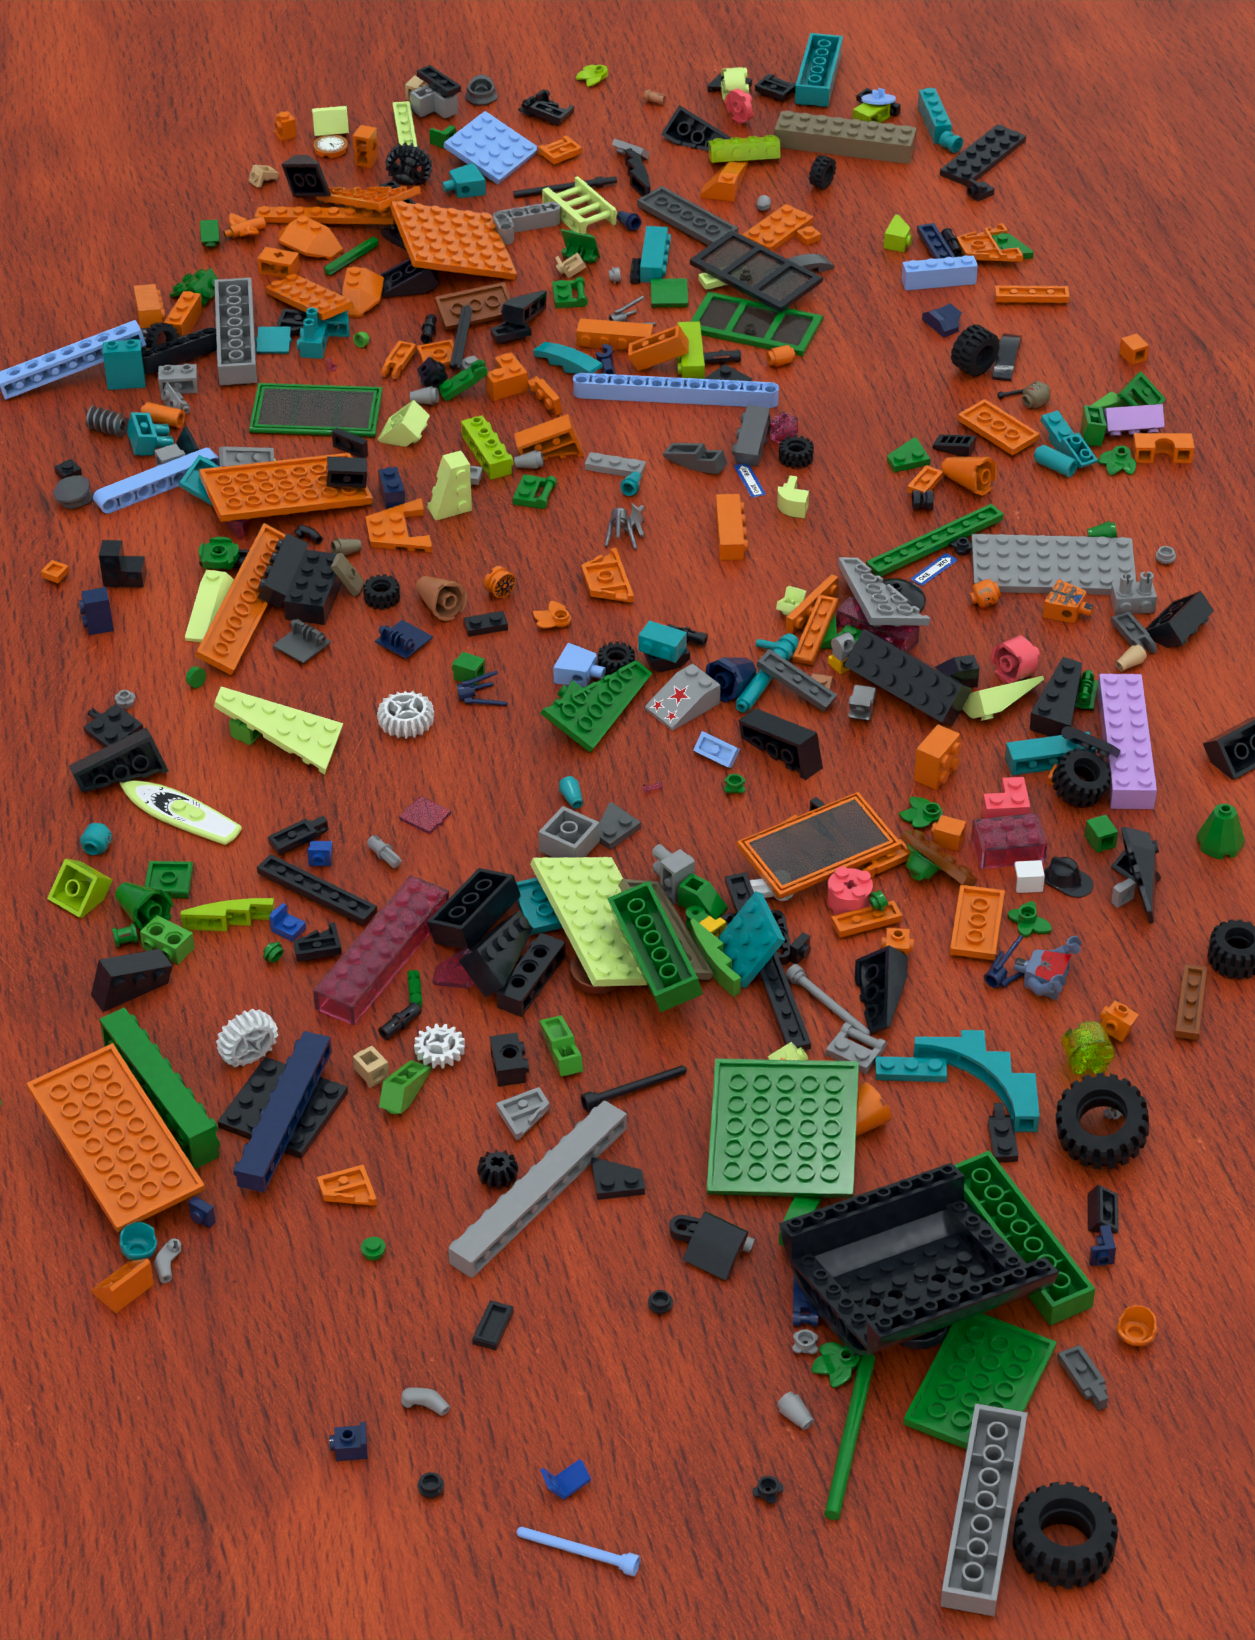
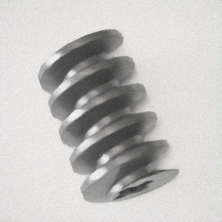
[86,405,129,438]

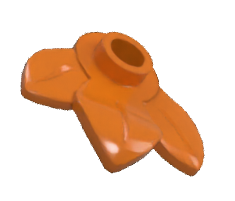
[533,601,571,628]

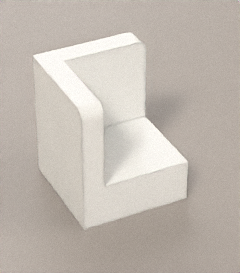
[1015,860,1045,893]

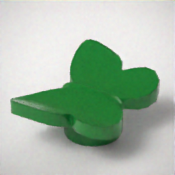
[1008,901,1051,938]

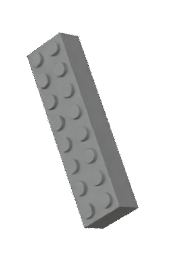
[215,277,257,385]
[941,1404,1027,1616]

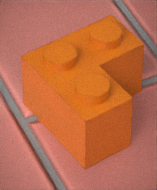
[485,352,528,401]

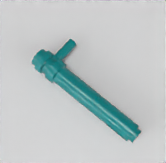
[735,633,799,713]

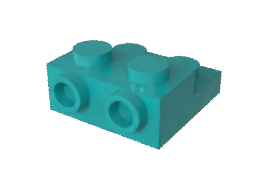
[178,455,220,506]

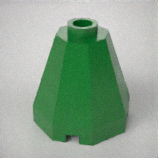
[1196,803,1245,859]

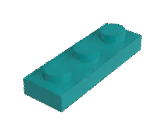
[875,1056,947,1082]

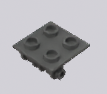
[273,619,331,664]

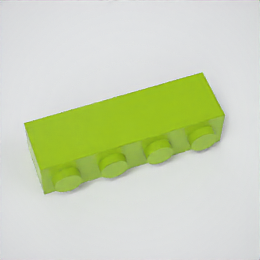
[676,321,705,379]

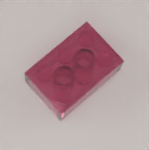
[971,813,1048,869]

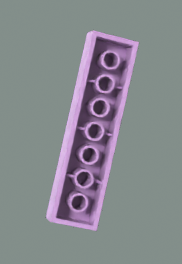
[1097,674,1157,809]

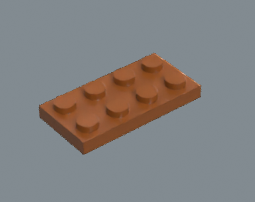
[434,282,511,331]

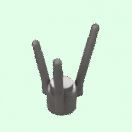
[609,296,656,326]
[604,508,637,549]

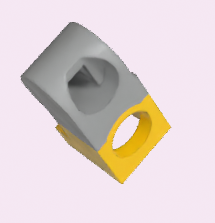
[828,632,856,674]

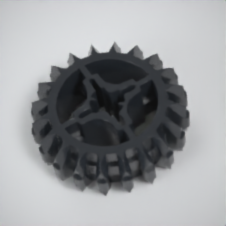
[385,142,432,186]

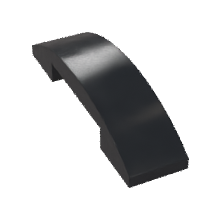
[992,333,1022,382]

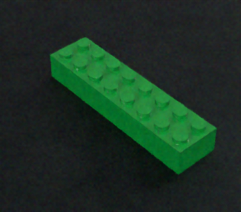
[99,1007,220,1169]
[954,1151,1095,1326]

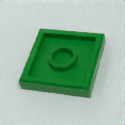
[145,861,194,899]

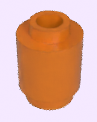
[766,345,795,367]

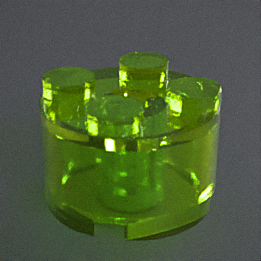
[1061,1021,1115,1074]

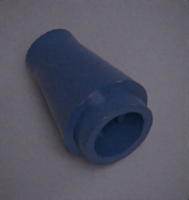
[617,211,641,231]

